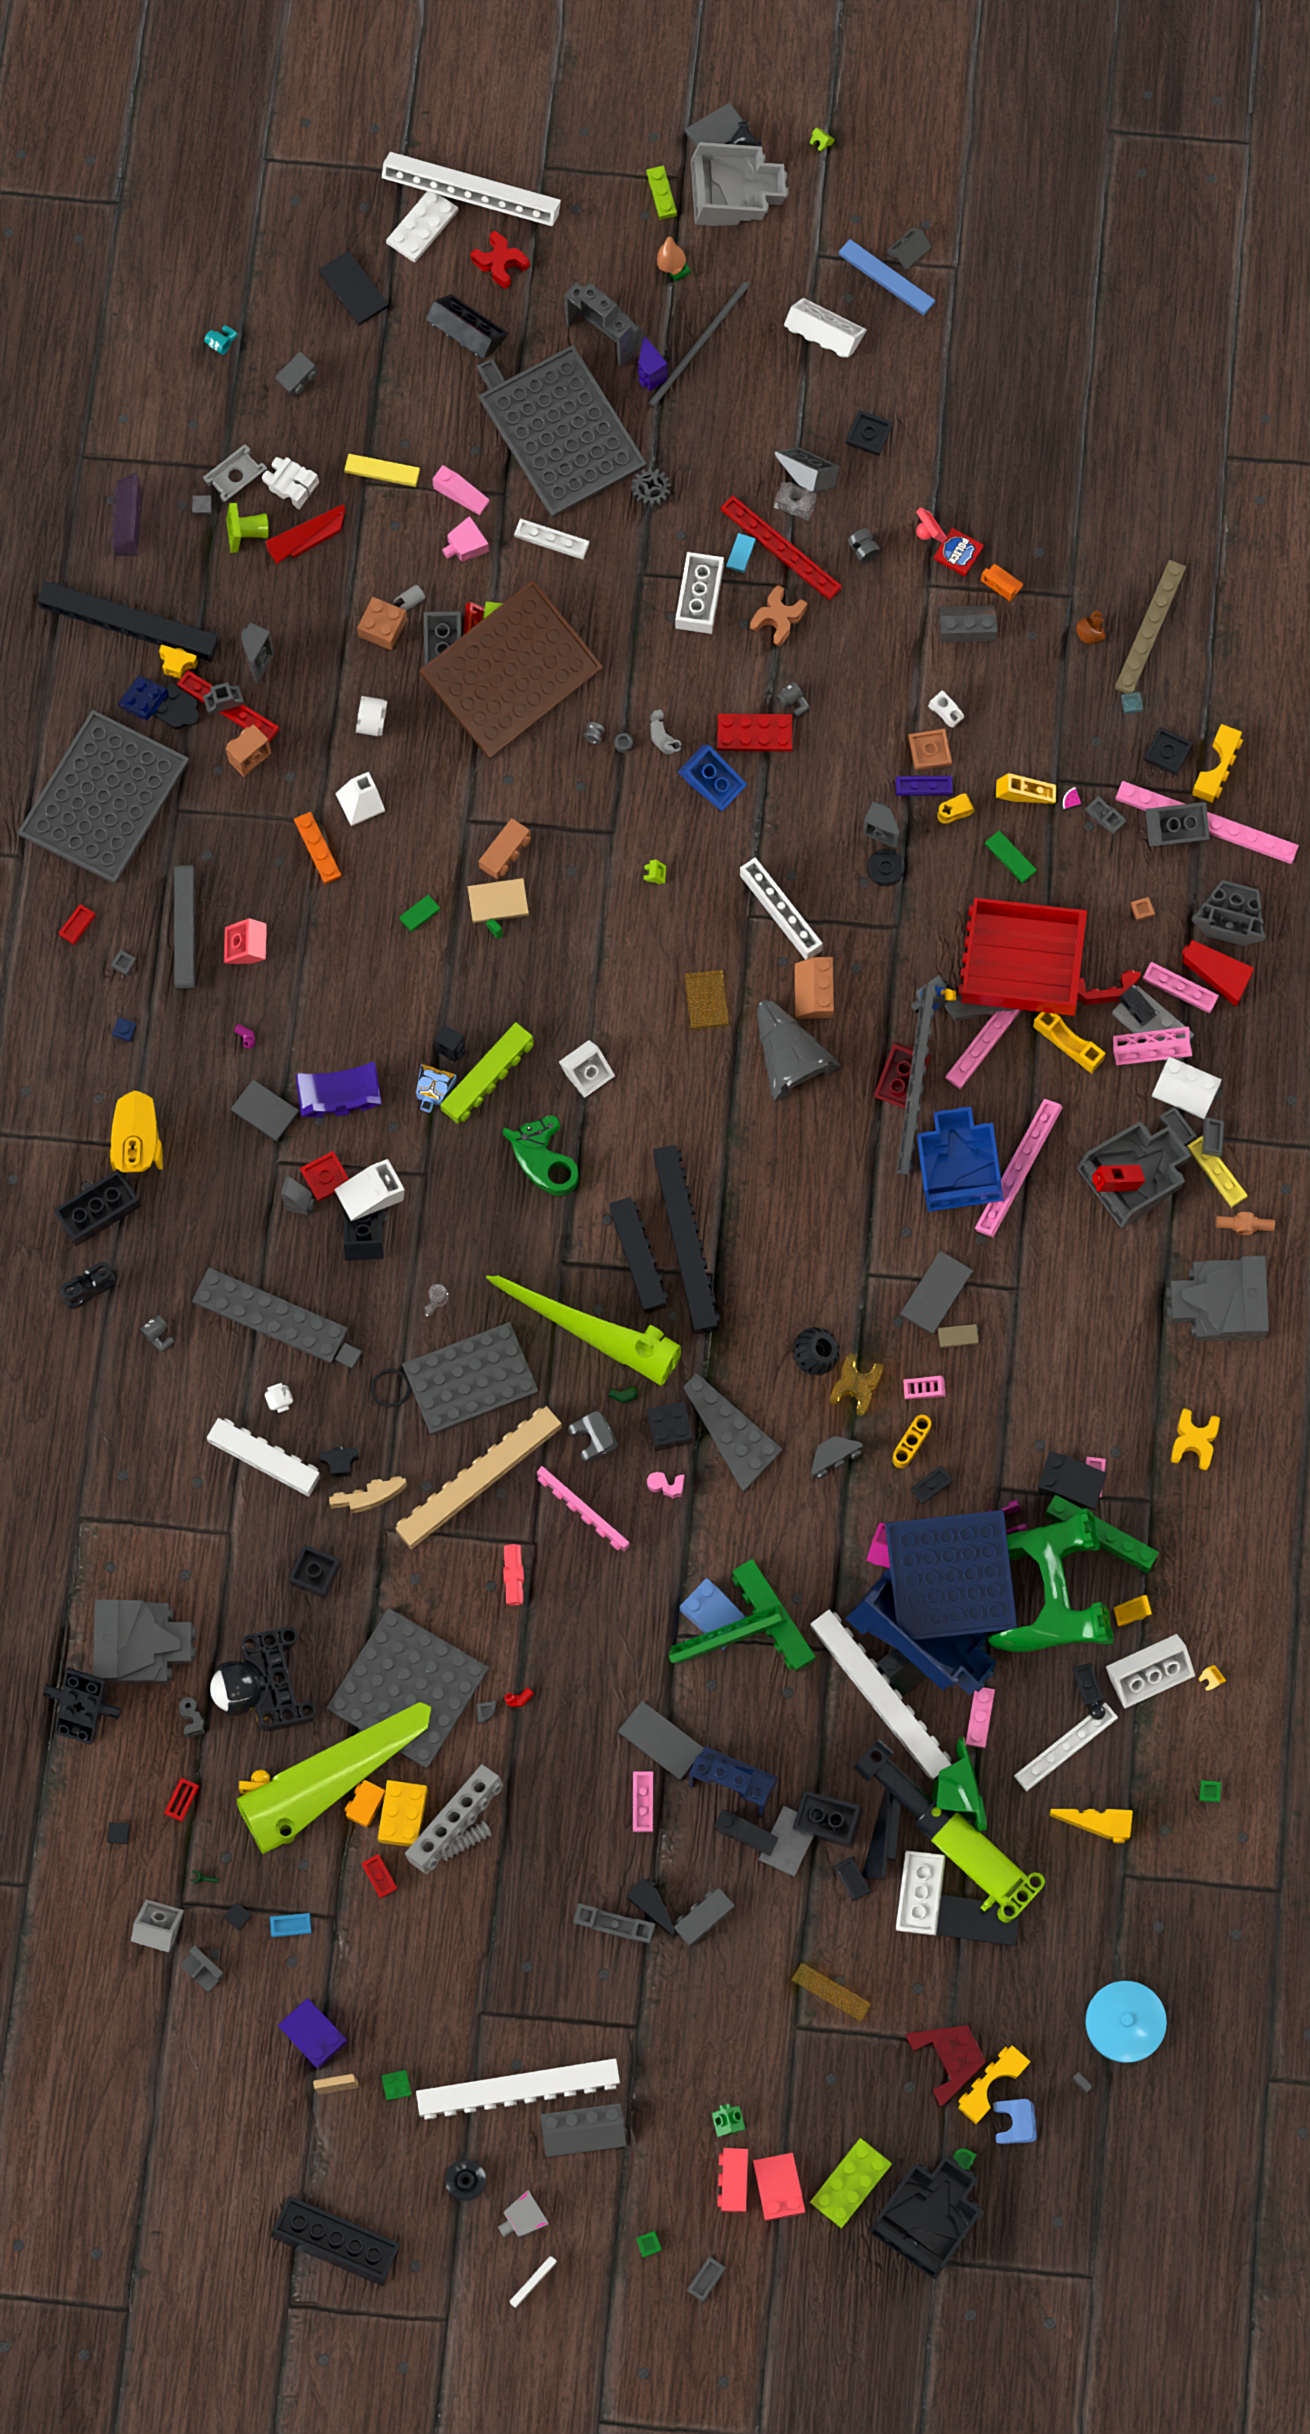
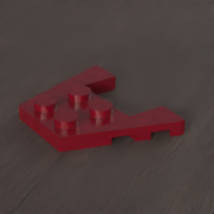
[905,2025,986,2107]

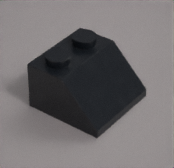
[877,1649,928,1697]

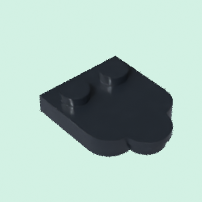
[149,682,199,729]

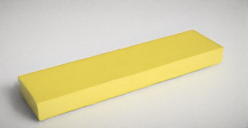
[344,454,420,487]
[1187,1136,1248,1208]

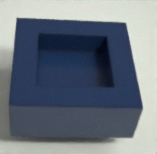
[112,1017,137,1042]

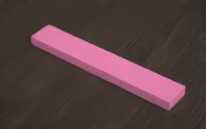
[945,1009,1021,1089]

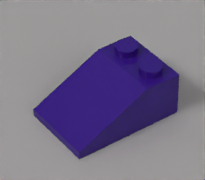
[278,1998,348,2070]

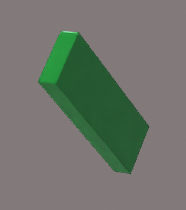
[985,831,1037,884]

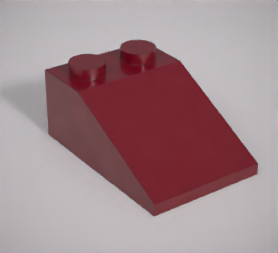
[874,1042,932,1109]

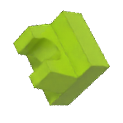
[810,128,835,152]
[644,860,666,884]

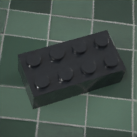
[53,1170,141,1247]

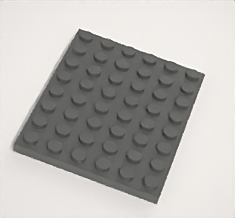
[479,345,647,518]
[17,710,190,884]

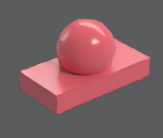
[916,507,947,543]

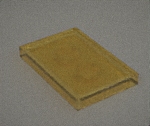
[684,970,729,1029]

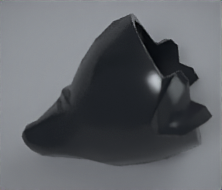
[730,121,762,147]

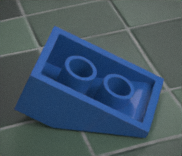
[678,745,747,811]

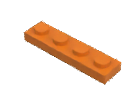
[294,812,342,885]

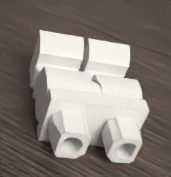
[262,457,319,509]

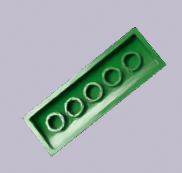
[669,1604,787,1664]

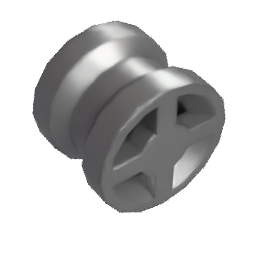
[583,722,605,744]

